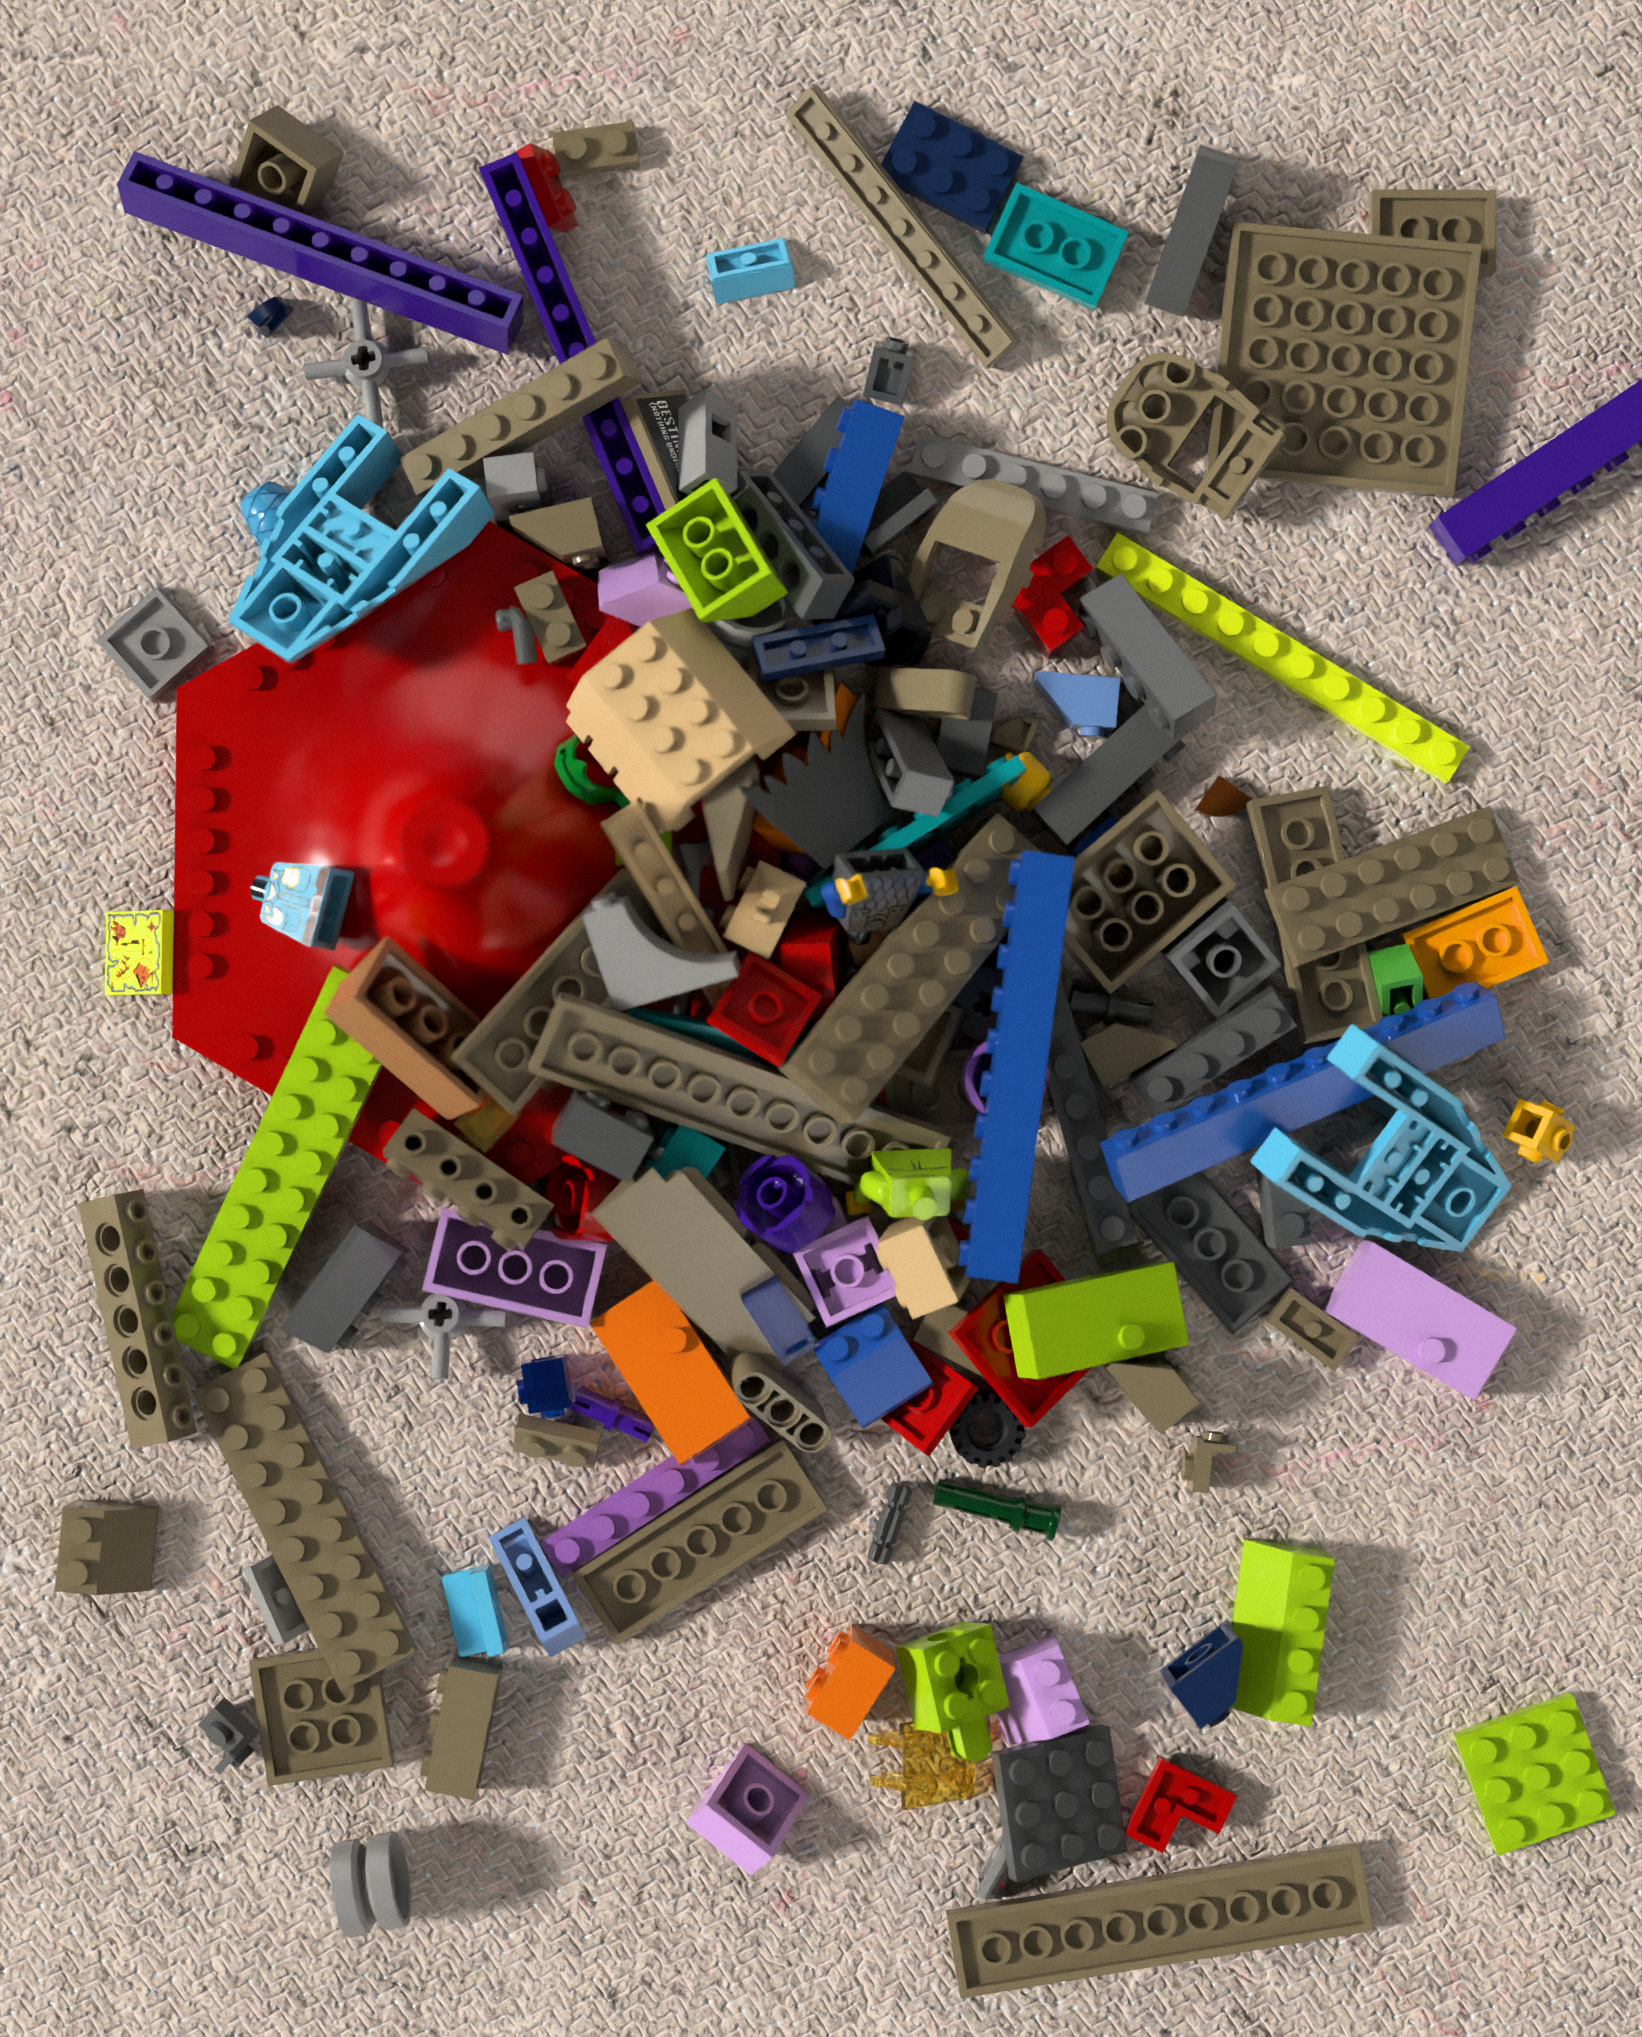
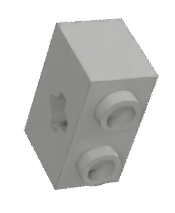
[483,452,554,530]

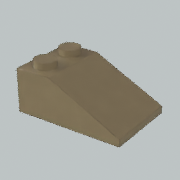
[701,756,761,901]

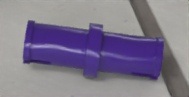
[571,1385,655,1444]

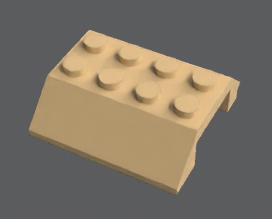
[566,608,796,835]

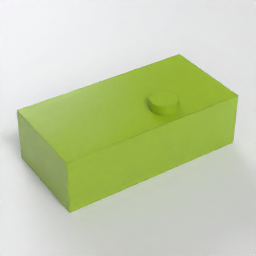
[1003,1262,1190,1379]

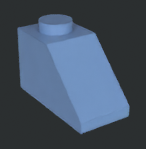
[1033,671,1120,739]

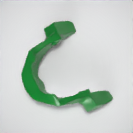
[554,734,632,809]

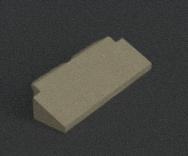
[591,1165,816,1382]

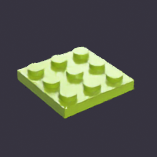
[1452,1692,1616,1856]

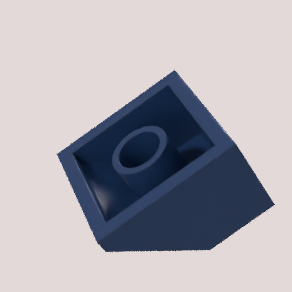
[1160,1620,1243,1730]

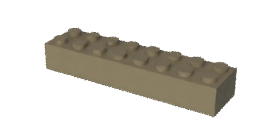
[778,812,1042,1124]

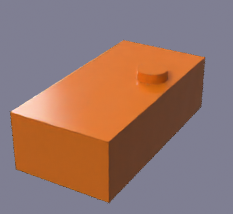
[589,1280,756,1465]

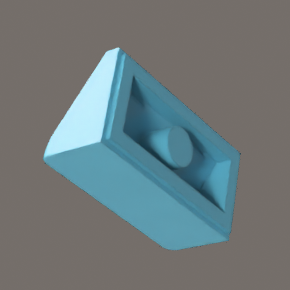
[705,238,795,304]

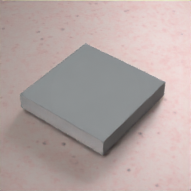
[96,585,215,703]

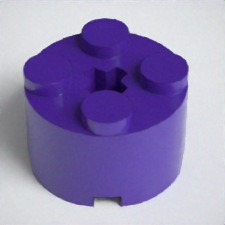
[735,1154,836,1253]

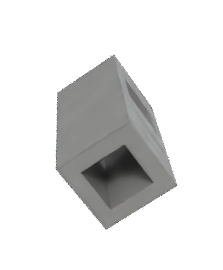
[678,389,738,496]

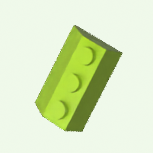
[646,477,788,623]

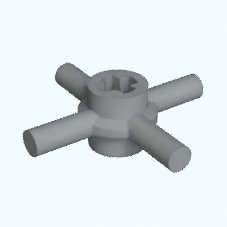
[304,300,430,426]
[381,1294,507,1380]

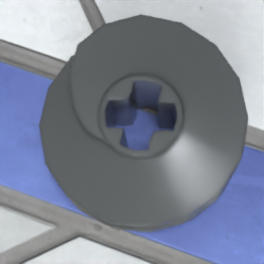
[950,965,1003,1040]

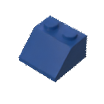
[811,1302,934,1429]

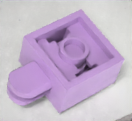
[793,1195,896,1327]

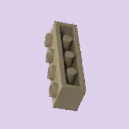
[383,1108,554,1252]

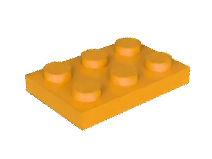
[1399,886,1549,999]

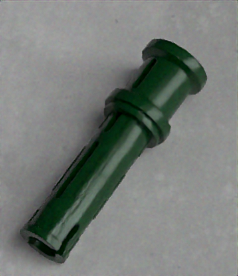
[932,1479,1061,1541]

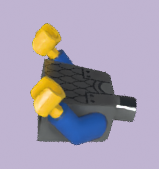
[821,848,959,945]

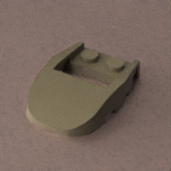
[1107,352,1287,519]
[909,480,1047,656]

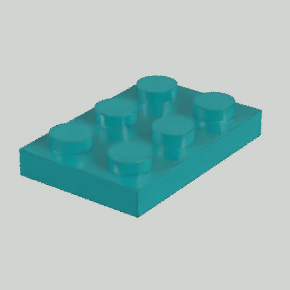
[982,182,1129,311]

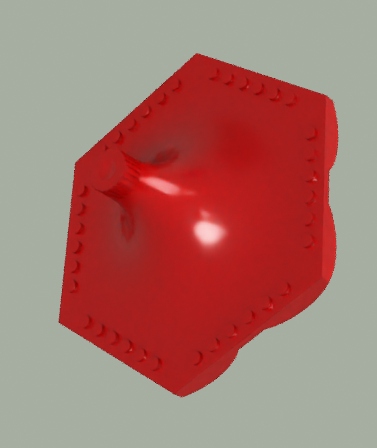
[172,521,782,1186]

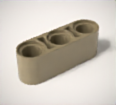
[870,667,977,720]
[729,1352,831,1453]

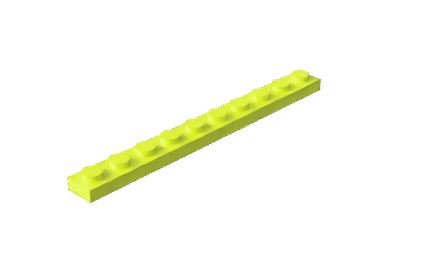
[1095,532,1470,783]

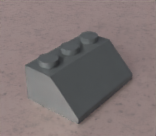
[280,1220,409,1354]

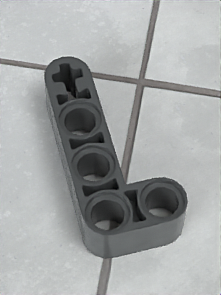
[1144,144,1240,317]

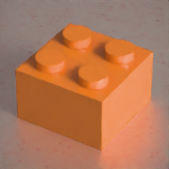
[804,1624,896,1741]

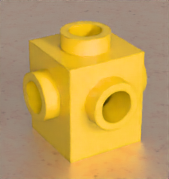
[1502,1098,1576,1164]

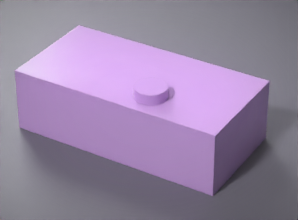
[422,1207,607,1328]
[1321,1239,1517,1401]

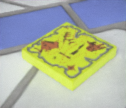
[105,910,174,995]

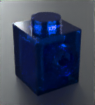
[517,1353,574,1419]

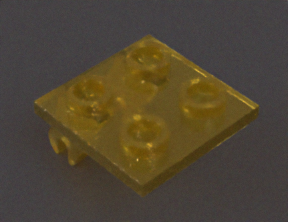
[868,1721,976,1810]

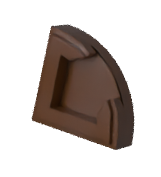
[1194,776,1253,817]

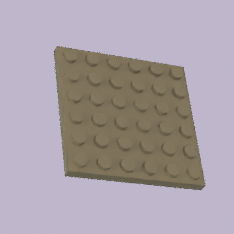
[1206,221,1482,498]

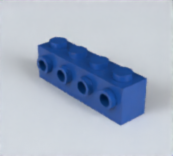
[810,399,905,575]

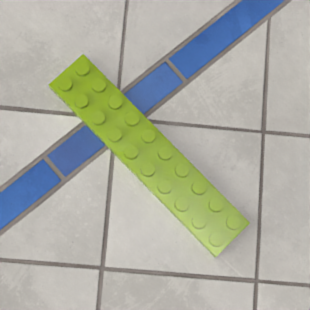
[171,964,383,1369]

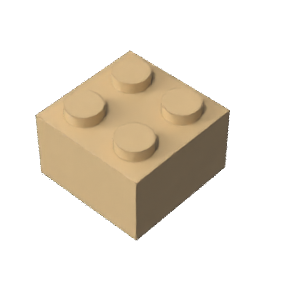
[877,1216,972,1319]

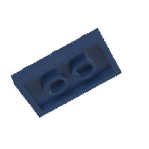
[881,100,1024,234]

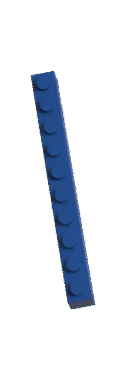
[957,850,1075,1283]
[1100,981,1506,1202]

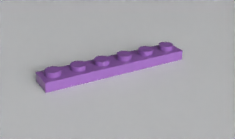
[540,1412,771,1578]

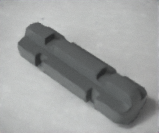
[868,1482,912,1565]

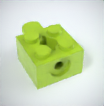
[896,1622,1010,1762]

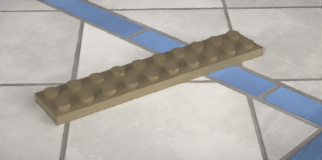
[528,992,952,1186]
[946,1843,1374,1999]

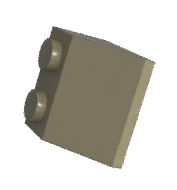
[228,105,344,216]
[509,497,609,575]
[1103,1358,1200,1435]
[55,1500,159,1595]

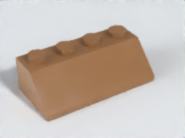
[324,936,486,1121]

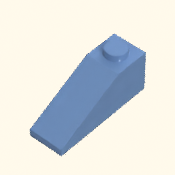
[488,1517,587,1658]

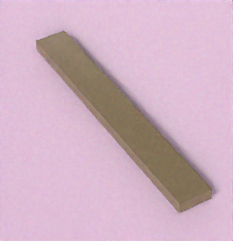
[785,84,1021,369]

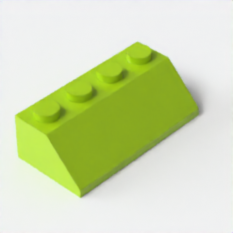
[1230,1538,1335,1727]

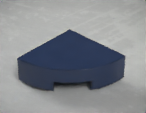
[247,296,294,338]

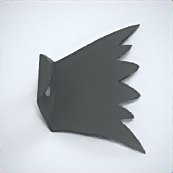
[739,694,892,877]

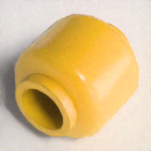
[999,751,1052,813]

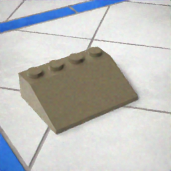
[1063,789,1237,994]

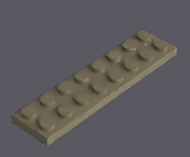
[191,1352,418,1691]

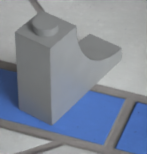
[582,892,741,1012]

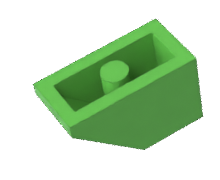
[1368,943,1423,1018]

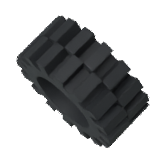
[949,1389,1025,1468]

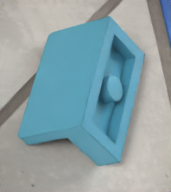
[442,1564,509,1657]

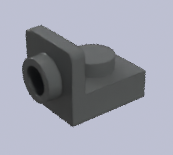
[863,337,916,406]
[198,1697,260,1775]

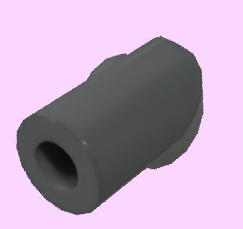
[496,606,538,664]

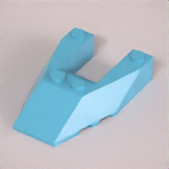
[228,414,495,664]
[1250,1024,1512,1252]

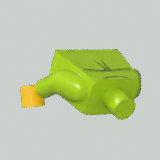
[845,1148,973,1220]

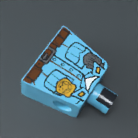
[250,862,355,950]

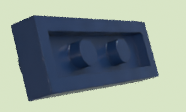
[751,614,885,682]

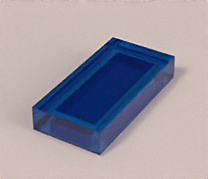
[740,1274,820,1366]

